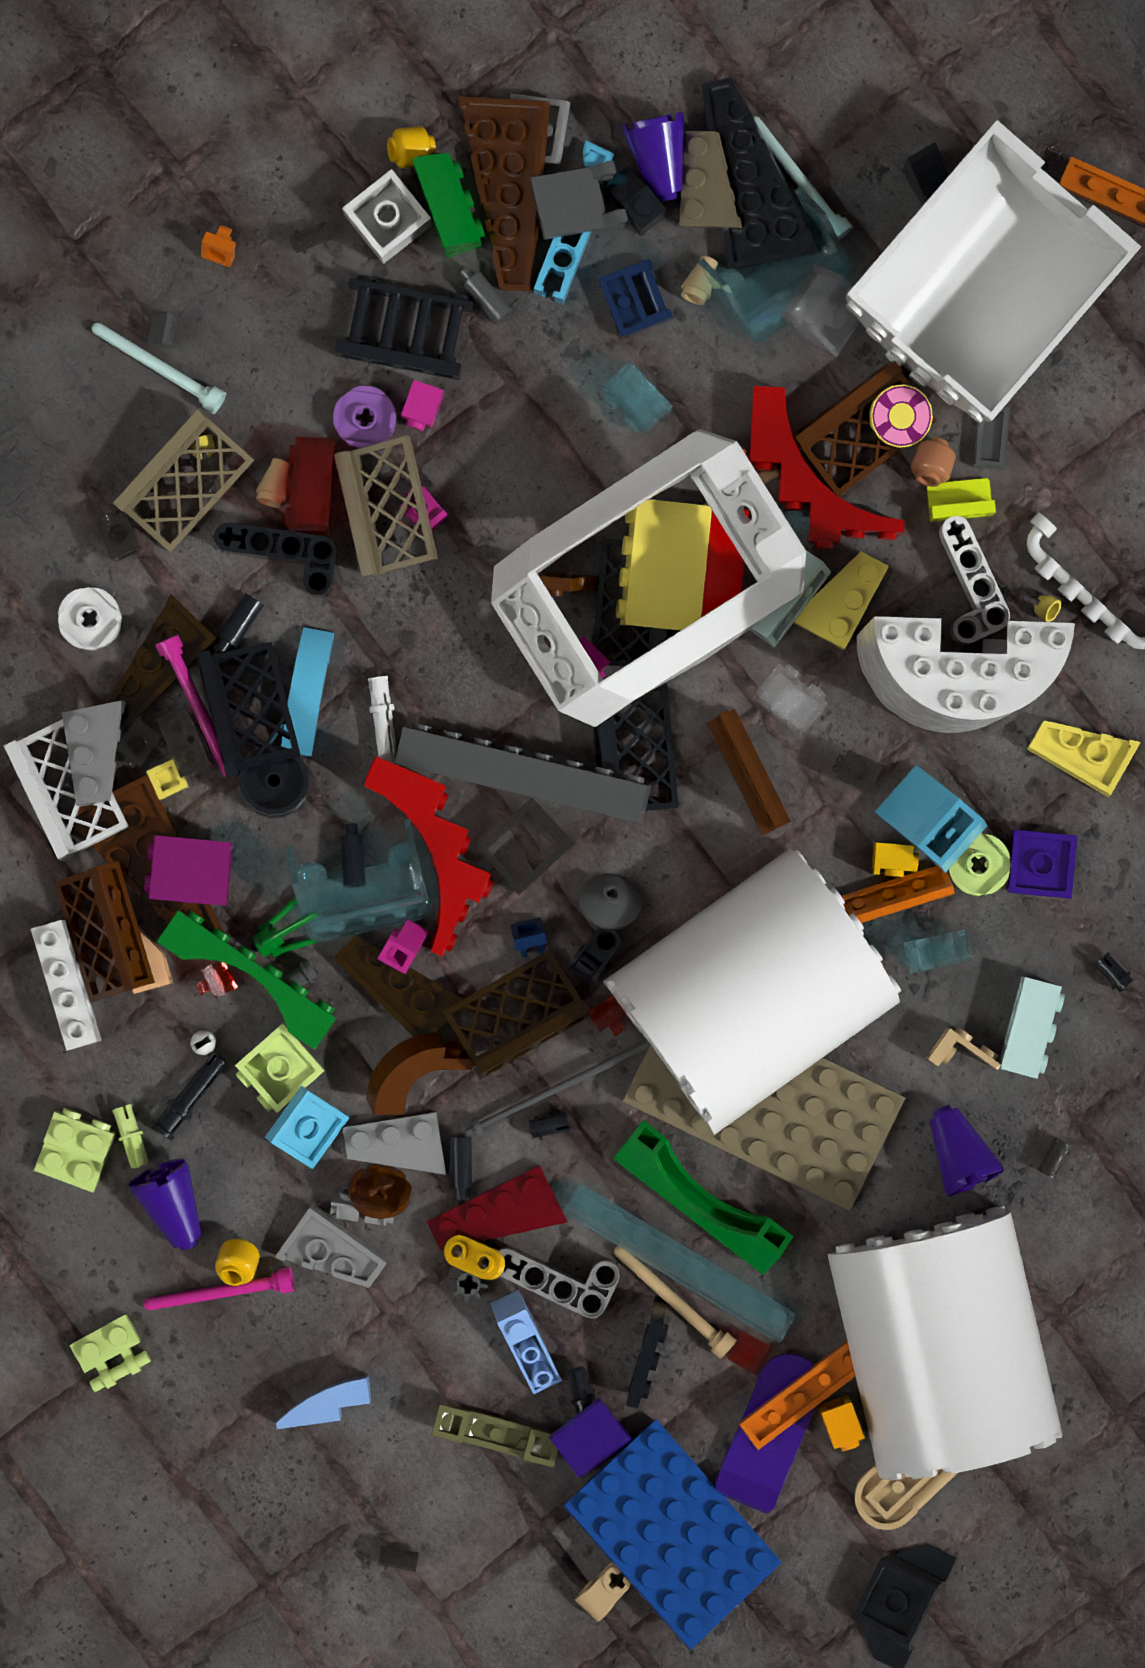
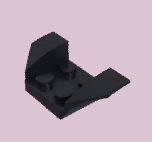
[853,1544,957,1668]

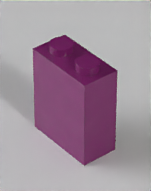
[144,835,234,906]

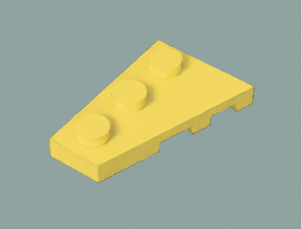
[794,551,889,650]
[1027,720,1141,797]

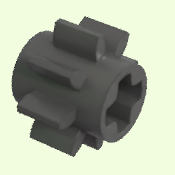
[449,1268,489,1304]

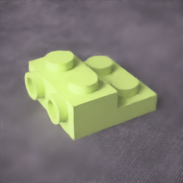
[235,1023,325,1113]
[34,1108,116,1193]

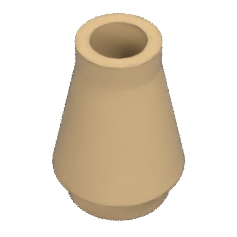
[681,256,718,305]
[255,458,290,508]

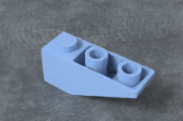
[490,1290,562,1394]

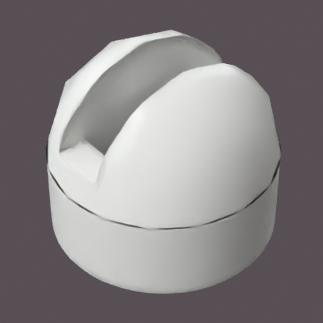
[190,1030,217,1055]

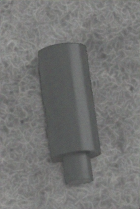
[459,266,512,325]

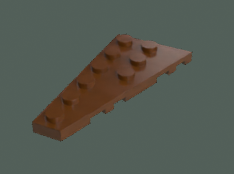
[458,96,550,292]
[65,775,230,943]

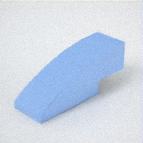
[276,1375,372,1429]

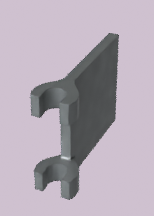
[530,161,628,240]

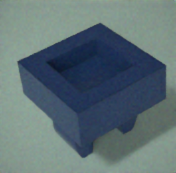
[510,917,547,958]

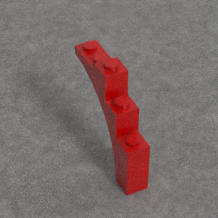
[749,386,905,550]
[362,756,493,957]

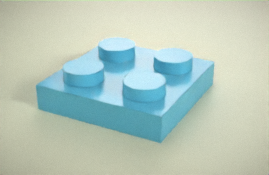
[265,1086,349,1169]

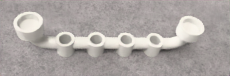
[1027,512,1145,650]

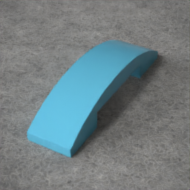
[281,627,335,757]

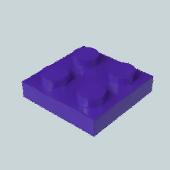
[1007,830,1077,899]

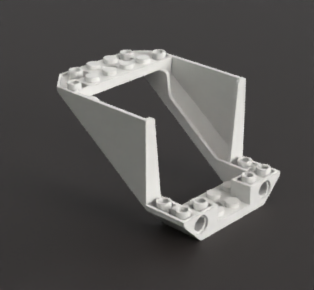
[491,429,806,727]

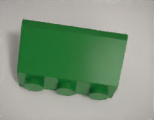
[412,152,485,259]

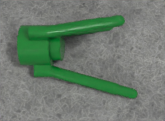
[252,893,319,958]

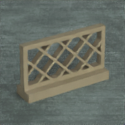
[113,407,255,553]
[334,435,438,577]

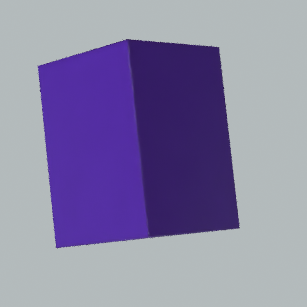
[549,1398,633,1478]

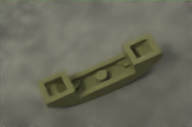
[431,1404,558,1468]

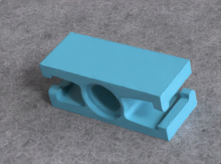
[534,231,591,305]

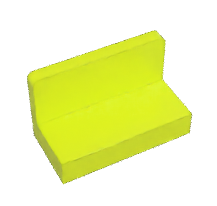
[927,478,996,522]

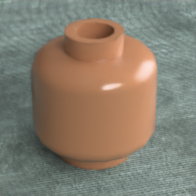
[911,438,956,487]

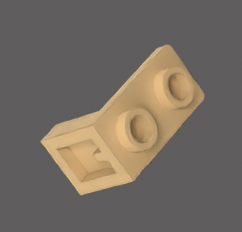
[926,1026,1001,1070]

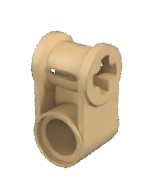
[574,1562,631,1622]

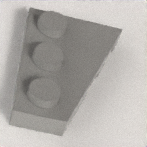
[62,700,125,807]
[343,1112,447,1175]
[274,1205,389,1288]

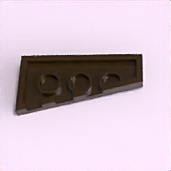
[107,594,217,728]
[333,935,463,1037]

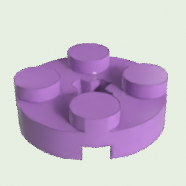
[333,386,397,449]

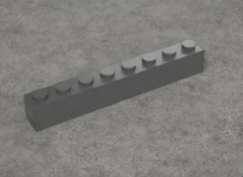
[394,723,651,823]

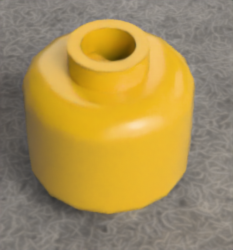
[387,126,436,169]
[215,1238,260,1286]

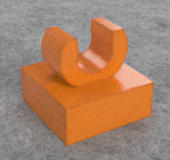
[201,225,236,268]

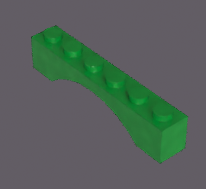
[157,909,338,1050]
[613,1120,794,1275]

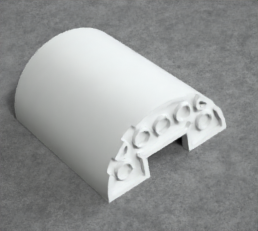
[846,120,1141,423]
[856,617,1075,733]
[604,849,901,1135]
[827,1206,1063,1480]

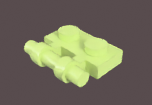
[69,1314,151,1392]

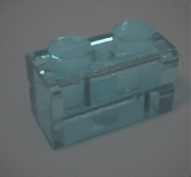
[602,361,673,435]

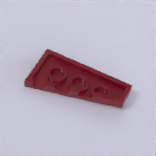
[427,1165,568,1250]

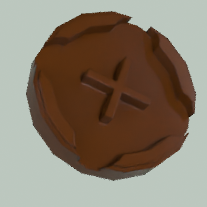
[348,1164,412,1219]

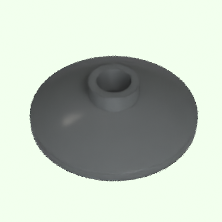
[579,874,642,930]

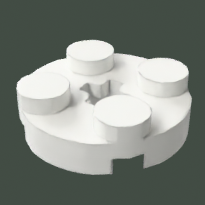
[58,587,122,651]

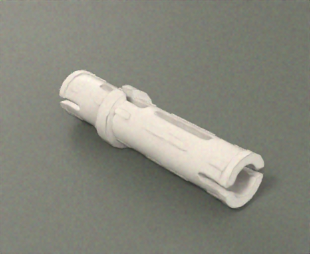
[368,676,399,766]

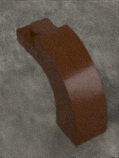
[366,1033,473,1115]

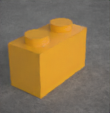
[817,1395,865,1451]

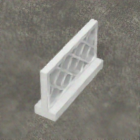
[4,719,129,862]

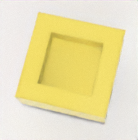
[146,758,189,800]

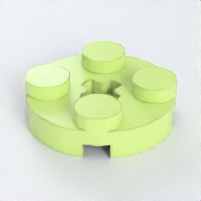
[948,833,1010,896]

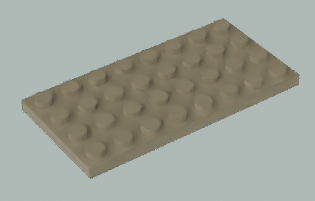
[622,1044,905,1211]

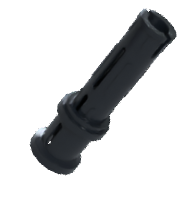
[150,1052,228,1141]

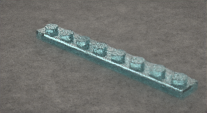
[563,1183,796,1343]

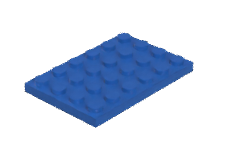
[562,1419,782,1650]

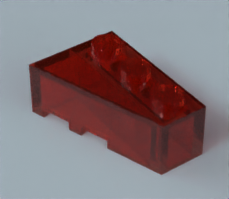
[285,437,336,537]

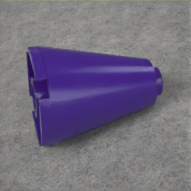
[621,112,684,202]
[930,1105,1004,1197]
[128,1158,202,1251]

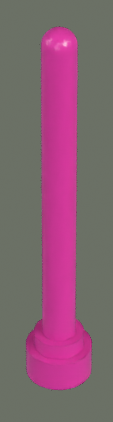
[155,634,226,777]
[143,1267,295,1311]

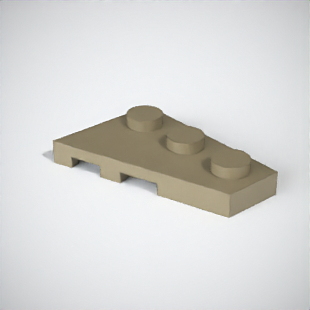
[679,131,742,228]

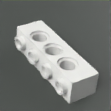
[31,920,102,1051]

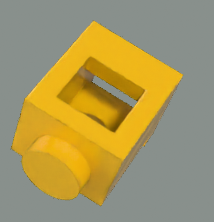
[871,842,919,877]

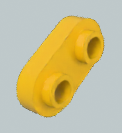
[444,1235,505,1280]

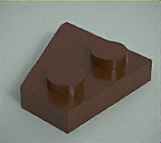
[539,571,599,596]

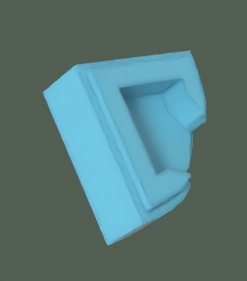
[583,140,614,184]

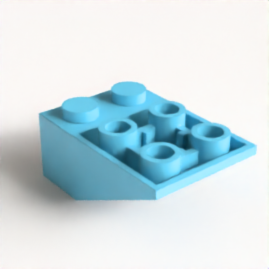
[875,765,987,873]

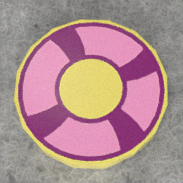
[869,384,933,448]

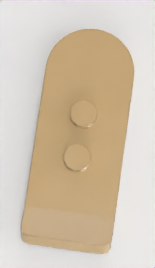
[854,1462,958,1530]

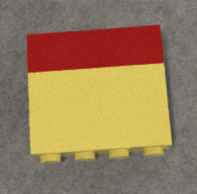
[616,499,749,631]

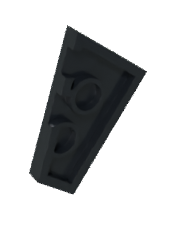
[626,1296,669,1409]

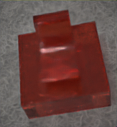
[195,961,238,998]
[589,995,626,1037]
[727,1330,770,1374]

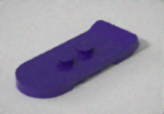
[714,1353,815,1513]

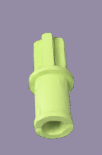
[112,1104,149,1168]

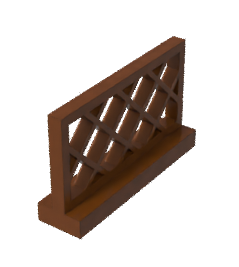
[792,361,937,497]
[706,709,791,836]
[54,861,155,1003]

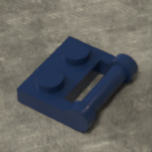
[598,259,673,338]

